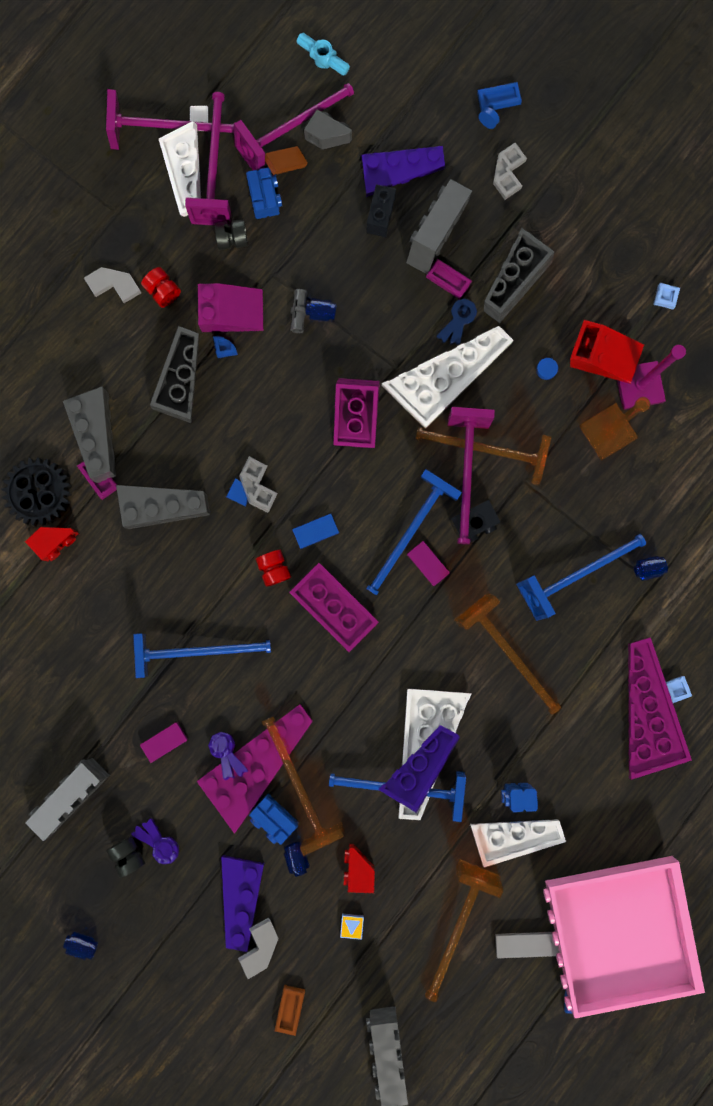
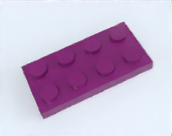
[289,563,379,652]

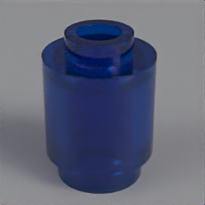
[306,299,336,322]
[634,556,668,581]
[283,842,310,877]
[63,932,98,960]

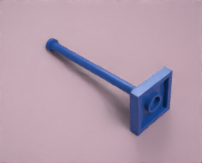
[366,469,462,595]
[516,534,646,621]
[133,634,271,678]
[329,771,466,822]

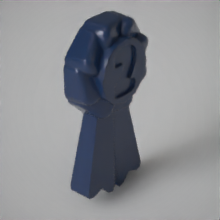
[436,299,477,346]

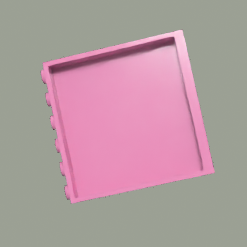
[543,856,705,1018]

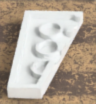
[159,121,201,217]
[470,819,566,867]

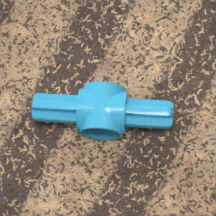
[296,33,350,76]

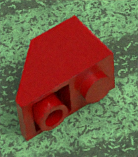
[25,527,79,562]
[344,843,375,893]

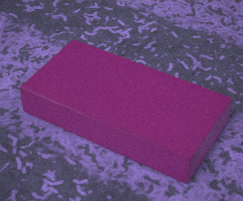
[426,259,472,299]
[77,461,117,500]
[407,541,450,587]
[140,722,188,763]

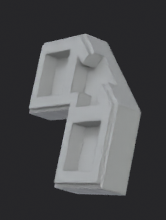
[493,143,527,200]
[84,267,141,303]
[239,456,278,513]
[238,918,278,979]

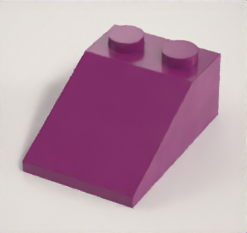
[198,283,264,332]
[334,378,380,448]

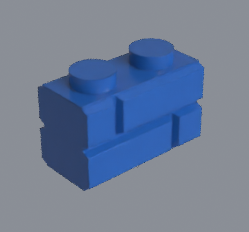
[246,167,282,219]
[501,783,538,812]
[249,794,299,845]

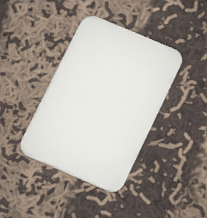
[190,106,208,122]

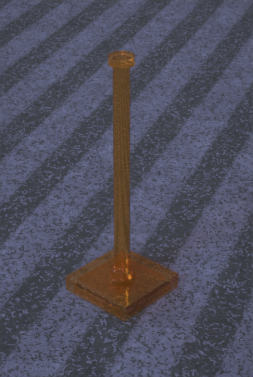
[579,397,650,461]
[416,427,551,485]
[455,594,561,715]
[262,716,345,856]
[425,859,503,1002]

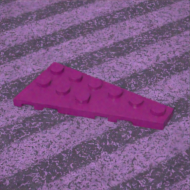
[628,637,692,780]
[197,704,313,834]

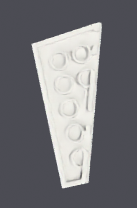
[381,326,513,429]
[399,689,471,820]

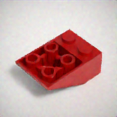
[570,320,644,384]

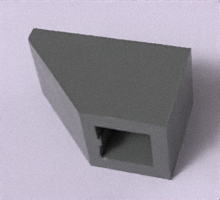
[304,110,352,149]

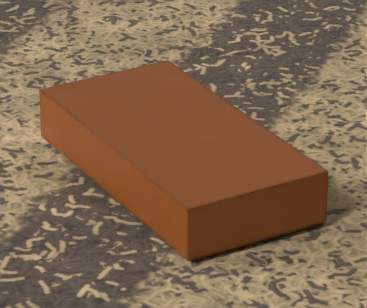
[265,146,308,175]
[275,985,305,1036]

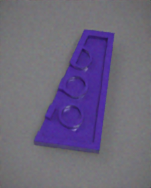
[362,146,445,197]
[378,725,460,813]
[221,855,264,952]

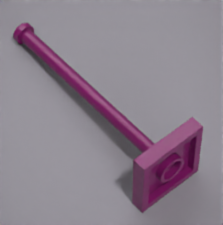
[234,83,354,171]
[106,89,236,150]
[185,92,233,225]
[617,345,686,410]
[447,407,495,544]

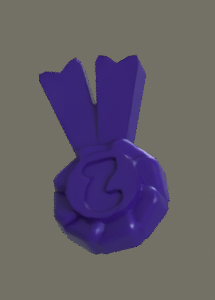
[208,732,248,780]
[131,818,179,864]

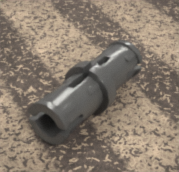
[290,289,307,333]

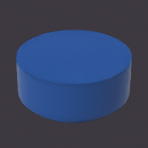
[479,107,500,129]
[536,358,558,380]

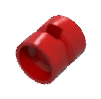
[141,267,181,308]
[255,549,291,587]

